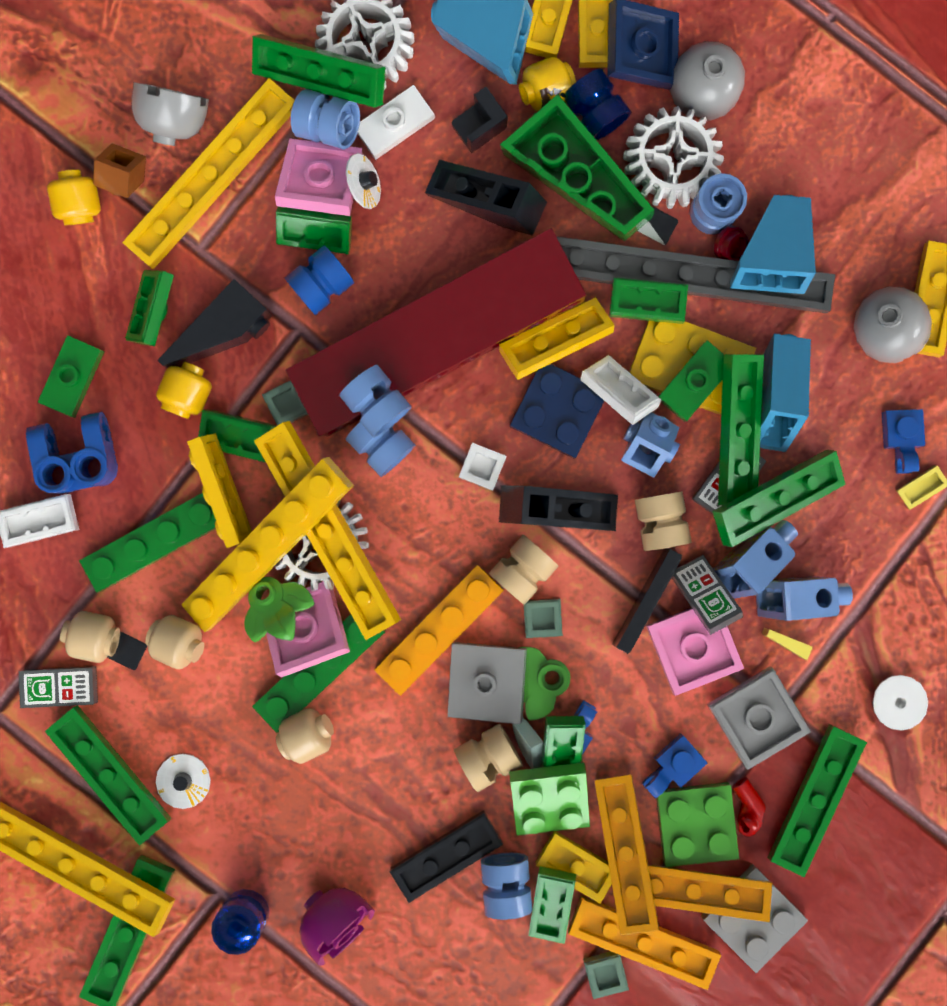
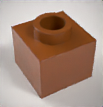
[93,143,146,198]

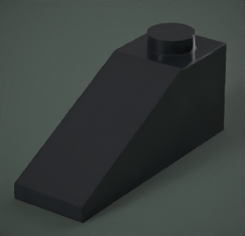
[425,160,547,236]
[157,279,273,368]
[499,485,618,531]

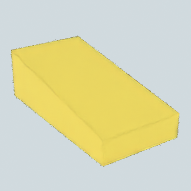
[896,465,947,510]
[762,628,812,660]

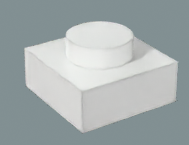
[459,443,507,491]

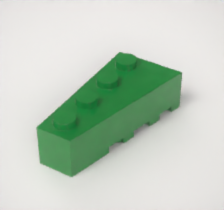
[500,94,654,242]

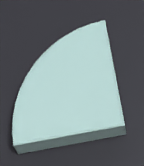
[512,718,543,769]

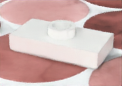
[358,85,435,160]
[581,355,661,425]
[0,494,80,548]

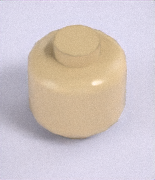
[60,611,120,663]
[145,615,204,669]
[276,708,334,764]

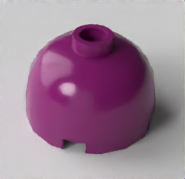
[299,888,375,966]

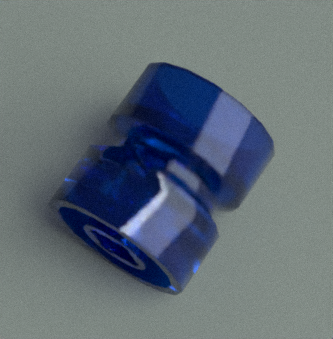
[565,68,632,141]
[211,889,270,955]

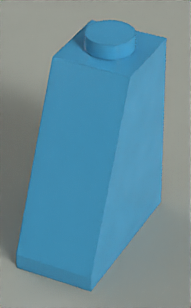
[431,0,533,85]
[730,195,816,294]
[760,334,811,452]

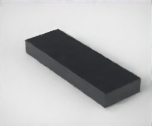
[612,548,682,654]
[389,810,503,903]

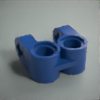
[26,411,118,494]

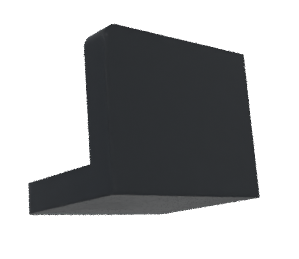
[452,87,508,154]

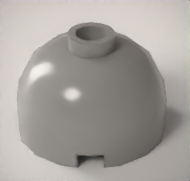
[670,41,745,121]
[131,82,209,146]
[853,286,932,363]

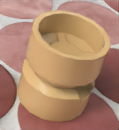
[635,491,692,551]
[489,534,559,605]
[454,723,523,792]

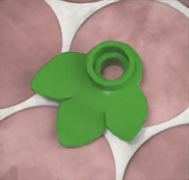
[244,577,315,642]
[518,647,571,720]

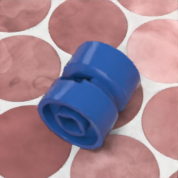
[284,245,355,315]

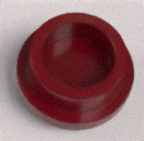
[714,225,749,261]

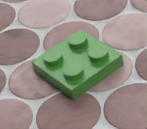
[509,762,590,836]
[656,782,739,867]

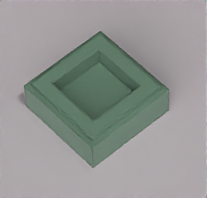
[262,380,308,426]
[523,598,563,638]
[583,951,629,999]

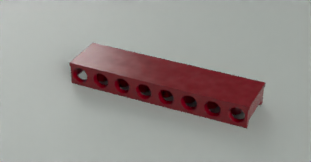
[285,228,587,437]

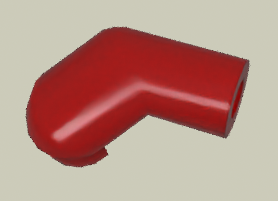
[732,777,766,837]

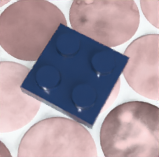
[607,0,679,90]
[510,364,604,459]

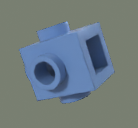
[621,413,680,478]

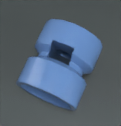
[291,89,360,150]
[689,173,747,235]
[339,365,412,438]
[345,422,416,477]
[481,853,532,920]

